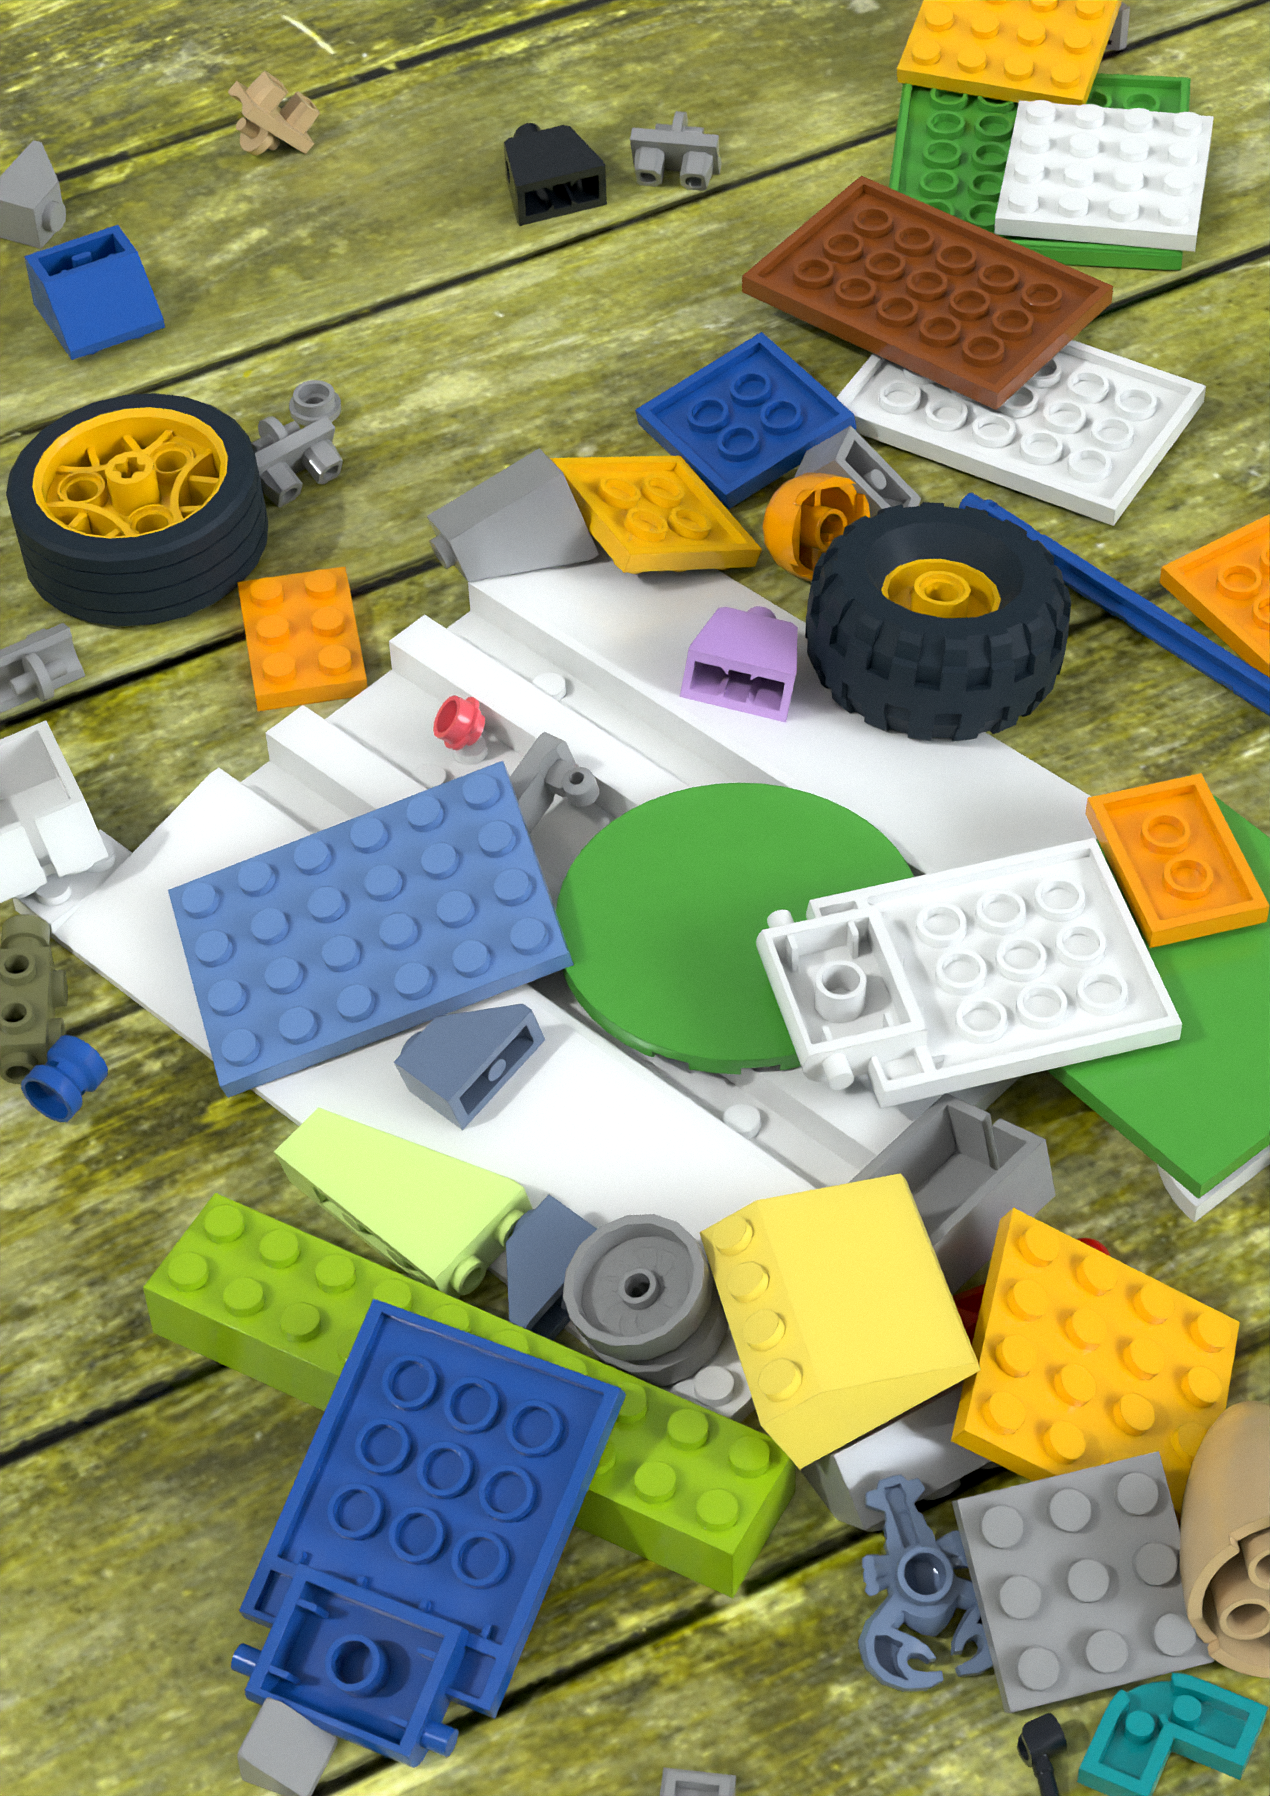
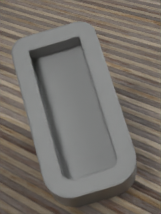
[510,732,599,834]

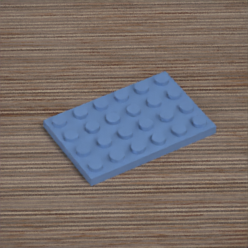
[168,761,574,1098]

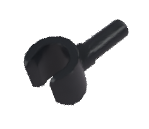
[1017,1713,1067,1796]

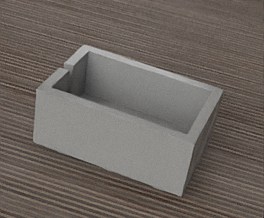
[848,1093,1056,1295]

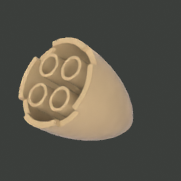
[1179,1401,1270,1678]

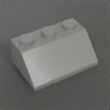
[799,1380,1000,1532]

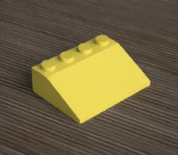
[699,1173,981,1469]

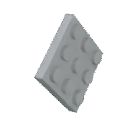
[952,1451,1214,1713]

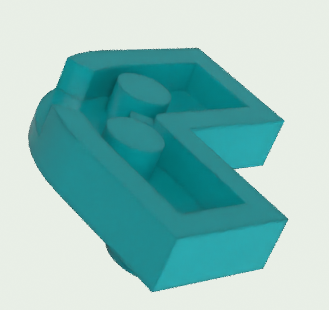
[1077,1672,1268,1796]

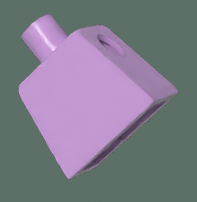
[680,606,798,723]

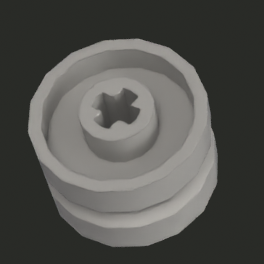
[563,1214,728,1386]

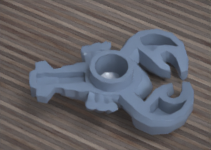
[858,1475,993,1692]

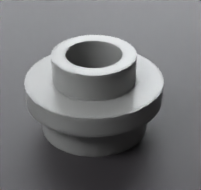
[289,380,342,426]

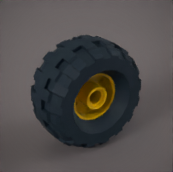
[805,502,1071,742]

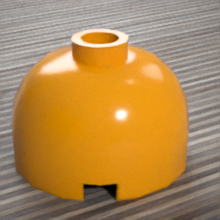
[763,472,870,582]

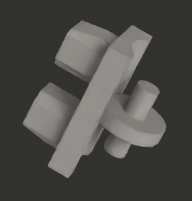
[630,111,722,191]
[251,416,343,508]
[0,623,85,713]

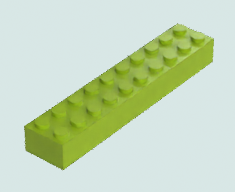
[143,1193,796,1598]

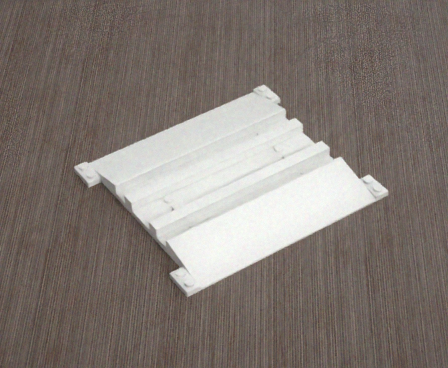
[13,535,1097,1423]

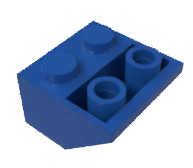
[24,225,165,360]

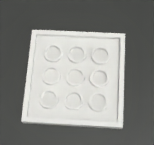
[995,100,1214,252]

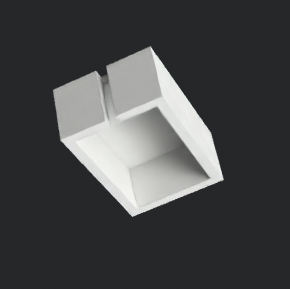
[0,720,109,903]

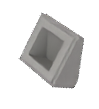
[237,1697,338,1796]

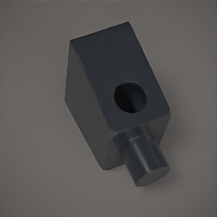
[504,123,607,226]

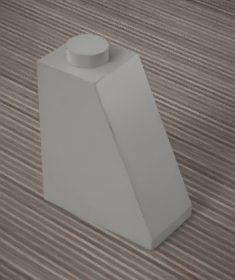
[427,448,599,582]

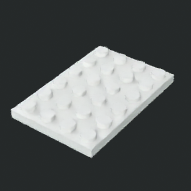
[836,340,1206,526]

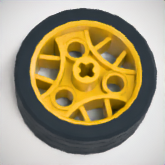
[6,393,268,626]

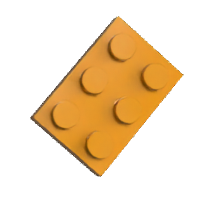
[237,566,368,712]
[1085,773,1270,948]

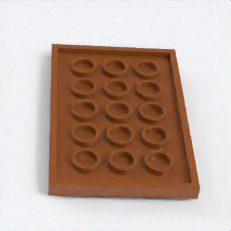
[742,176,1113,410]

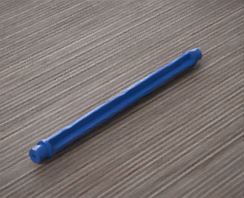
[959,492,1270,716]

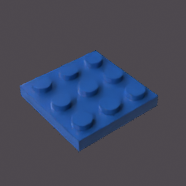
[635,332,857,510]

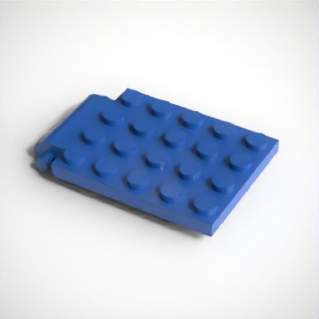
[231,1298,626,1768]

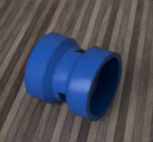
[21,1035,108,1122]

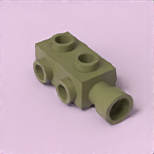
[0,914,68,1084]

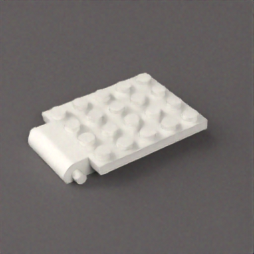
[756,837,1182,1108]

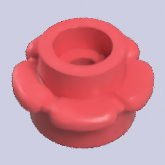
[433,695,485,751]

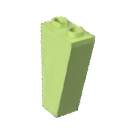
[274,1107,533,1299]

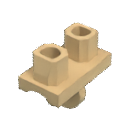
[228,70,320,155]

